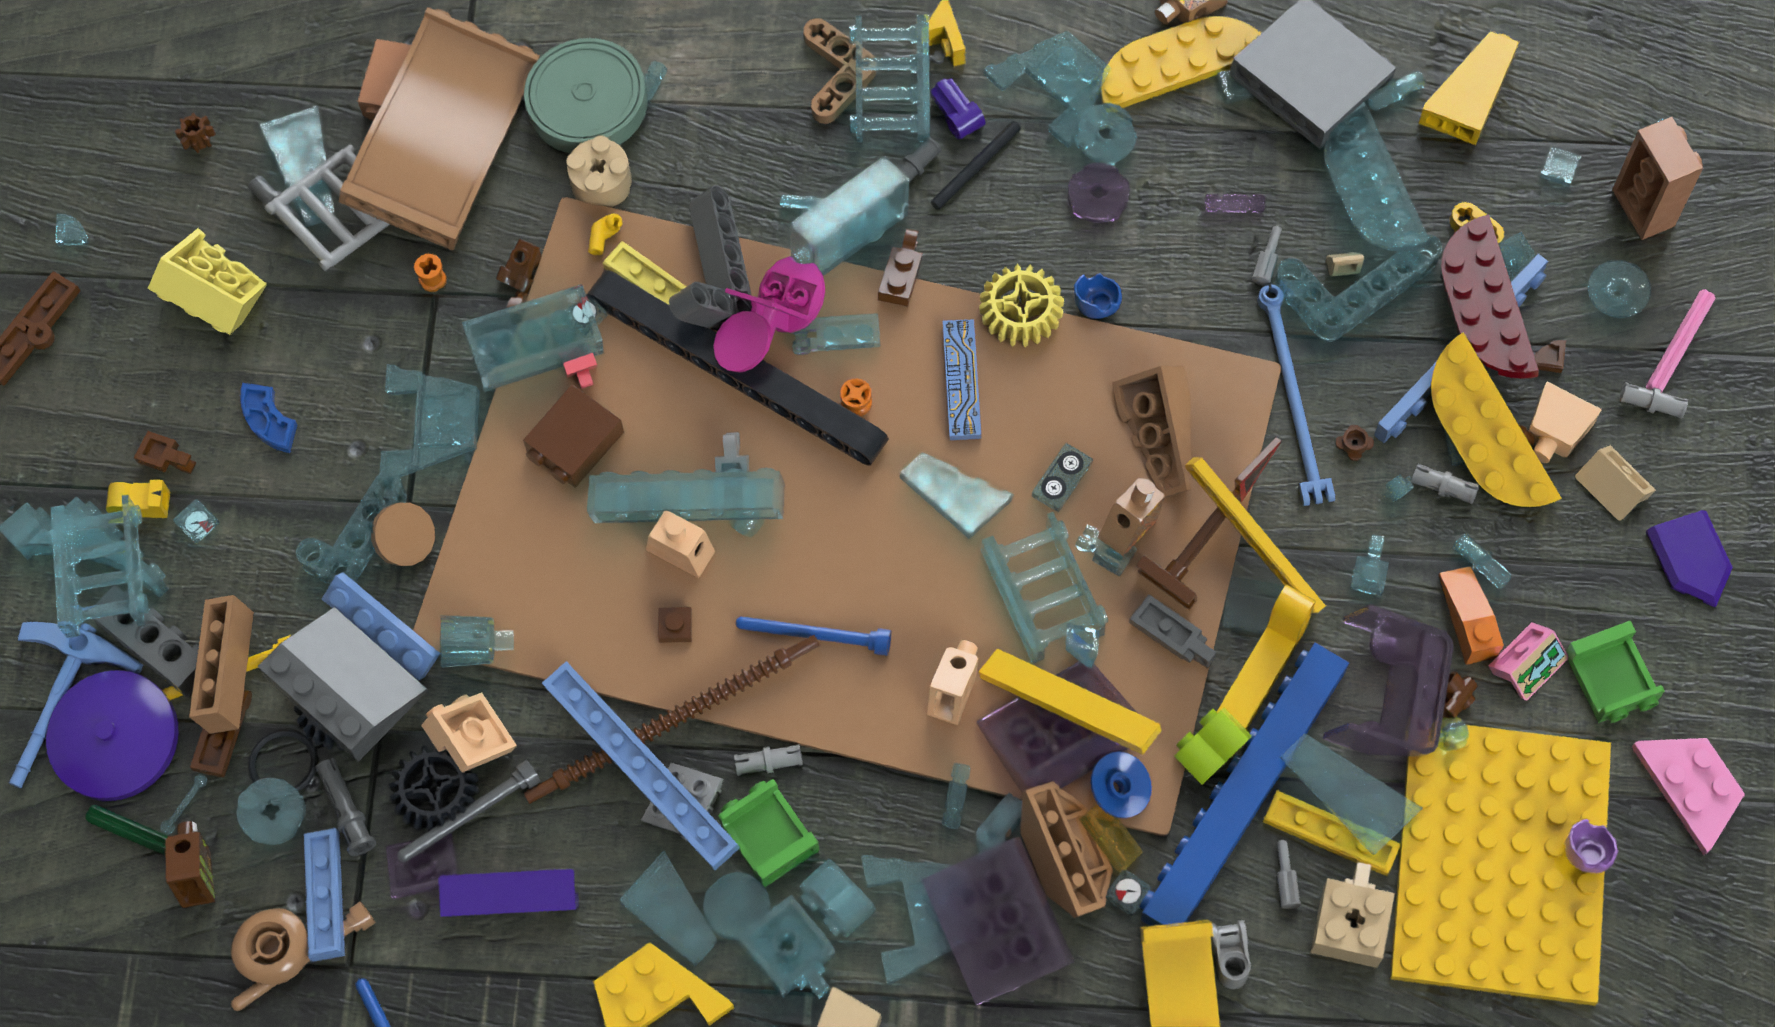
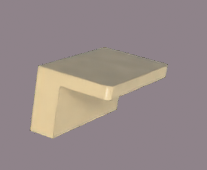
[1575,445,1656,521]

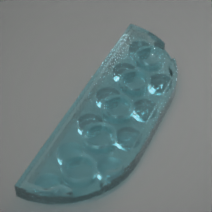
[1324,102,1431,252]

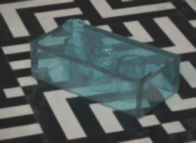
[790,156,909,276]
[462,284,604,392]

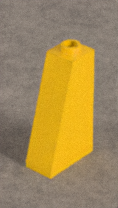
[1419,31,1519,145]

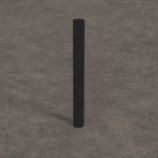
[930,121,1021,210]

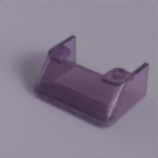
[1323,604,1453,757]

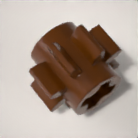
[175,113,216,153]

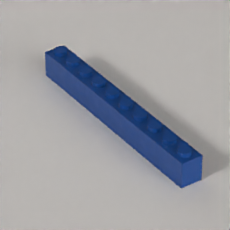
[1139,643,1349,926]

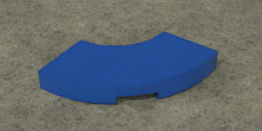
[240,383,297,453]

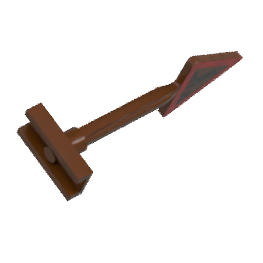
[1136,437,1282,610]

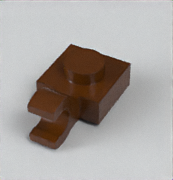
[134,431,196,474]

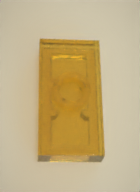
[1079,802,1143,873]

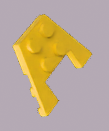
[594,943,734,1027]

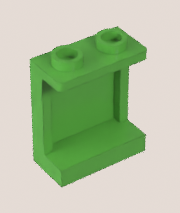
[1566,621,1665,723]
[718,779,819,888]

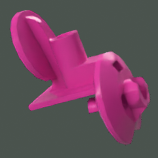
[713,256,825,372]

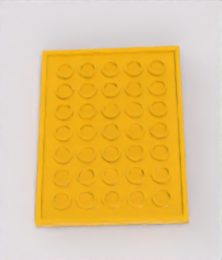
[1390,718,1611,1006]

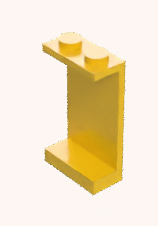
[1140,920,1220,1027]

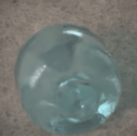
[729,504,764,537]
[1432,717,1469,751]

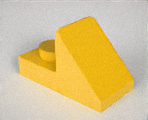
[922,0,965,67]

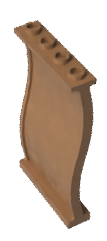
[339,7,540,251]

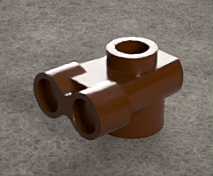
[496,239,542,293]
[1427,671,1478,722]

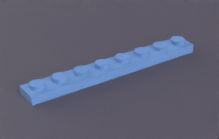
[1374,254,1548,443]
[542,661,740,870]

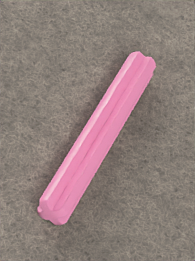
[1646,289,1715,393]

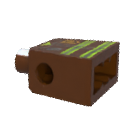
[165,821,216,908]

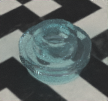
[1384,474,1414,502]

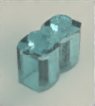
[799,858,876,939]

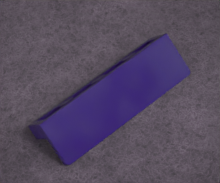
[439,869,579,917]

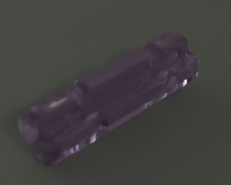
[1204,194,1265,213]

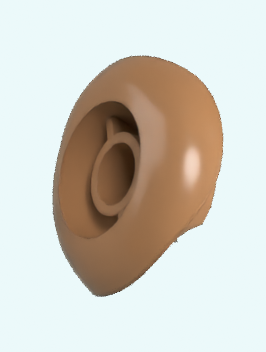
[231,908,308,985]

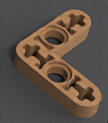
[803,19,877,124]

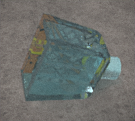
[440,615,514,667]

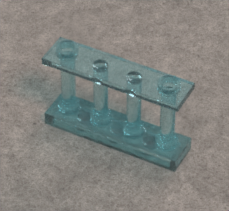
[850,15,930,142]
[51,495,149,638]
[981,512,1108,664]

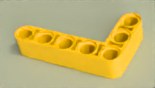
[1217,585,1316,730]

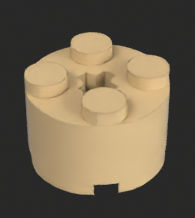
[567,136,632,208]

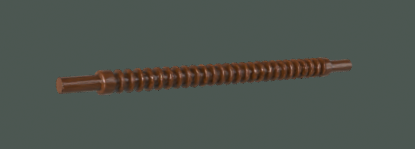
[524,635,820,804]

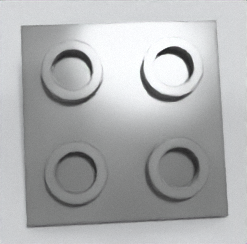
[641,763,723,842]

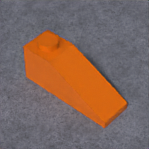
[1439,566,1504,665]

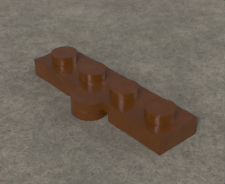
[0,271,81,386]

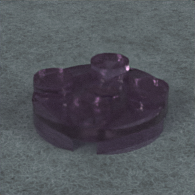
[1068,163,1130,223]

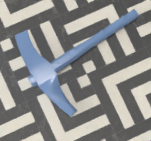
[9,622,143,788]

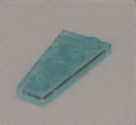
[260,106,335,227]
[1280,733,1423,855]

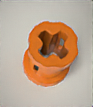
[414,254,447,292]

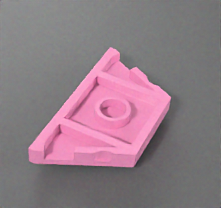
[1632,738,1745,855]

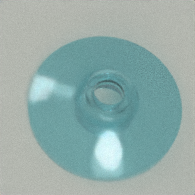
[1588,260,1651,318]

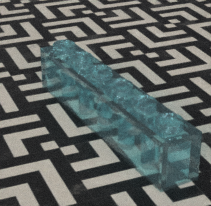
[587,468,785,523]

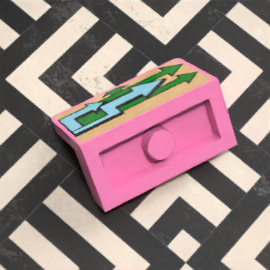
[1488,622,1568,700]

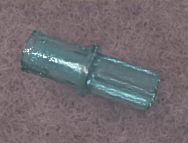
[1367,70,1425,111]
[1452,533,1512,589]

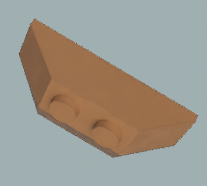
[1020,781,1112,918]

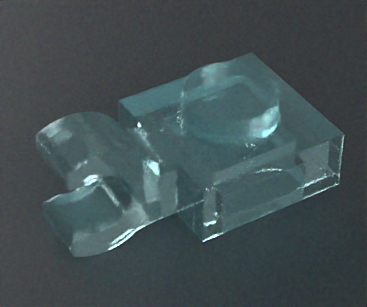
[1350,534,1389,596]

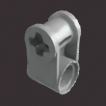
[1210,920,1251,989]

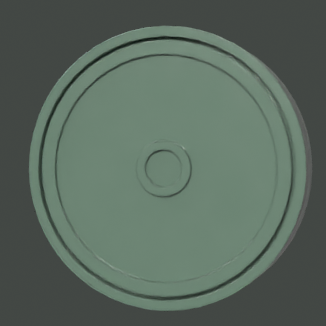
[524,38,648,154]

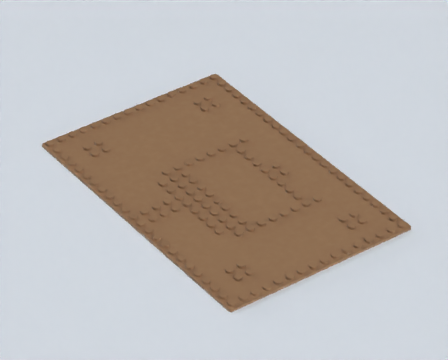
[413,198,1281,836]

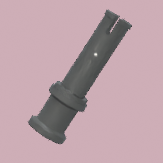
[315,758,377,856]

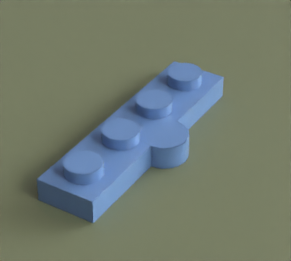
[322,572,440,680]

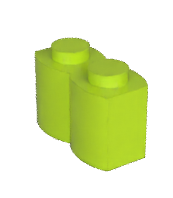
[1174,708,1252,785]

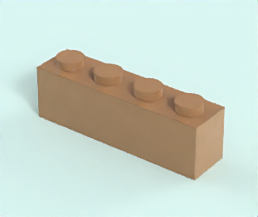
[189,595,254,734]

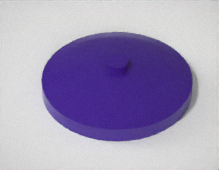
[46,670,179,801]

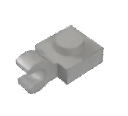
[715,432,750,489]

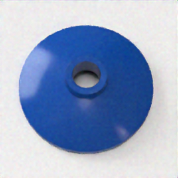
[1091,752,1152,818]

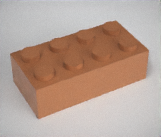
[1612,117,1703,240]

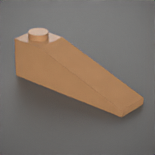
[1112,365,1191,498]

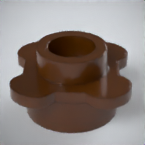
[1335,425,1374,461]

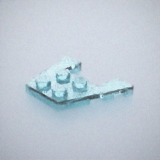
[983,31,1111,148]
[379,364,480,482]
[861,855,980,985]

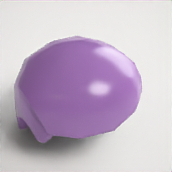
[1565,819,1618,873]

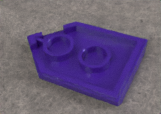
[1646,510,1733,608]

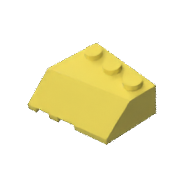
[148,229,267,335]

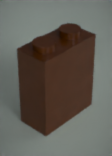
[523,385,624,488]

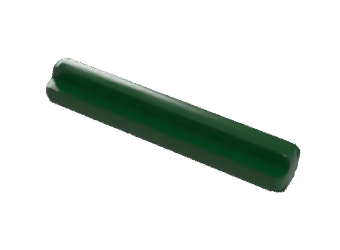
[85,805,169,856]

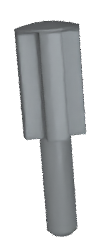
[1252,226,1281,286]
[1277,840,1301,909]

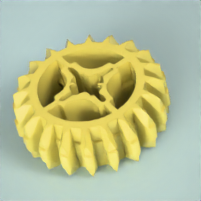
[979,264,1064,347]

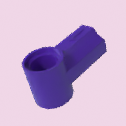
[930,78,986,140]

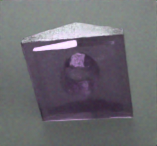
[386,832,459,900]

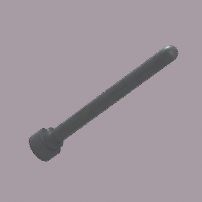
[397,760,541,862]

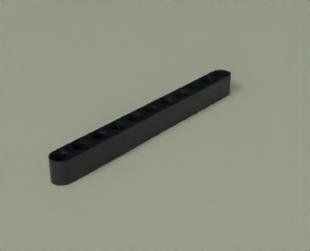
[587,270,889,466]

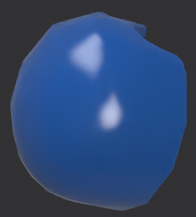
[1074,273,1122,319]

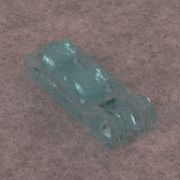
[792,313,881,355]

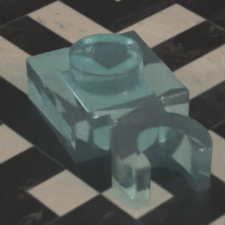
[1075,525,1137,577]

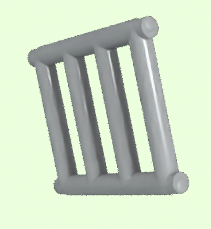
[264,145,390,271]

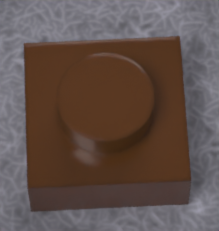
[658,607,692,643]

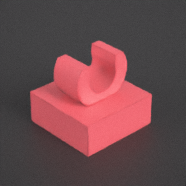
[563,353,597,389]

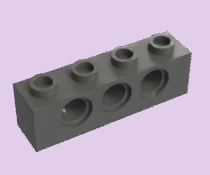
[87,584,199,698]

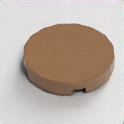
[371,503,435,566]

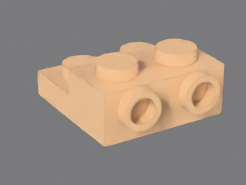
[421,692,517,772]

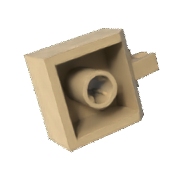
[1311,862,1395,968]

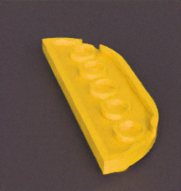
[1101,16,1261,114]
[1431,332,1562,507]

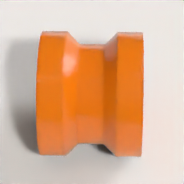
[840,378,872,417]

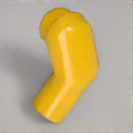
[588,213,623,255]

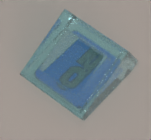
[1065,623,1099,668]

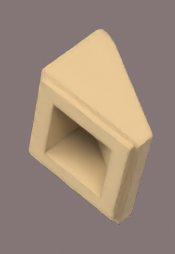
[1326,252,1364,276]

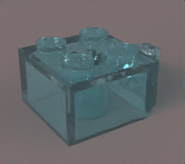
[738,895,835,999]

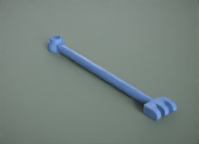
[1257,284,1335,506]

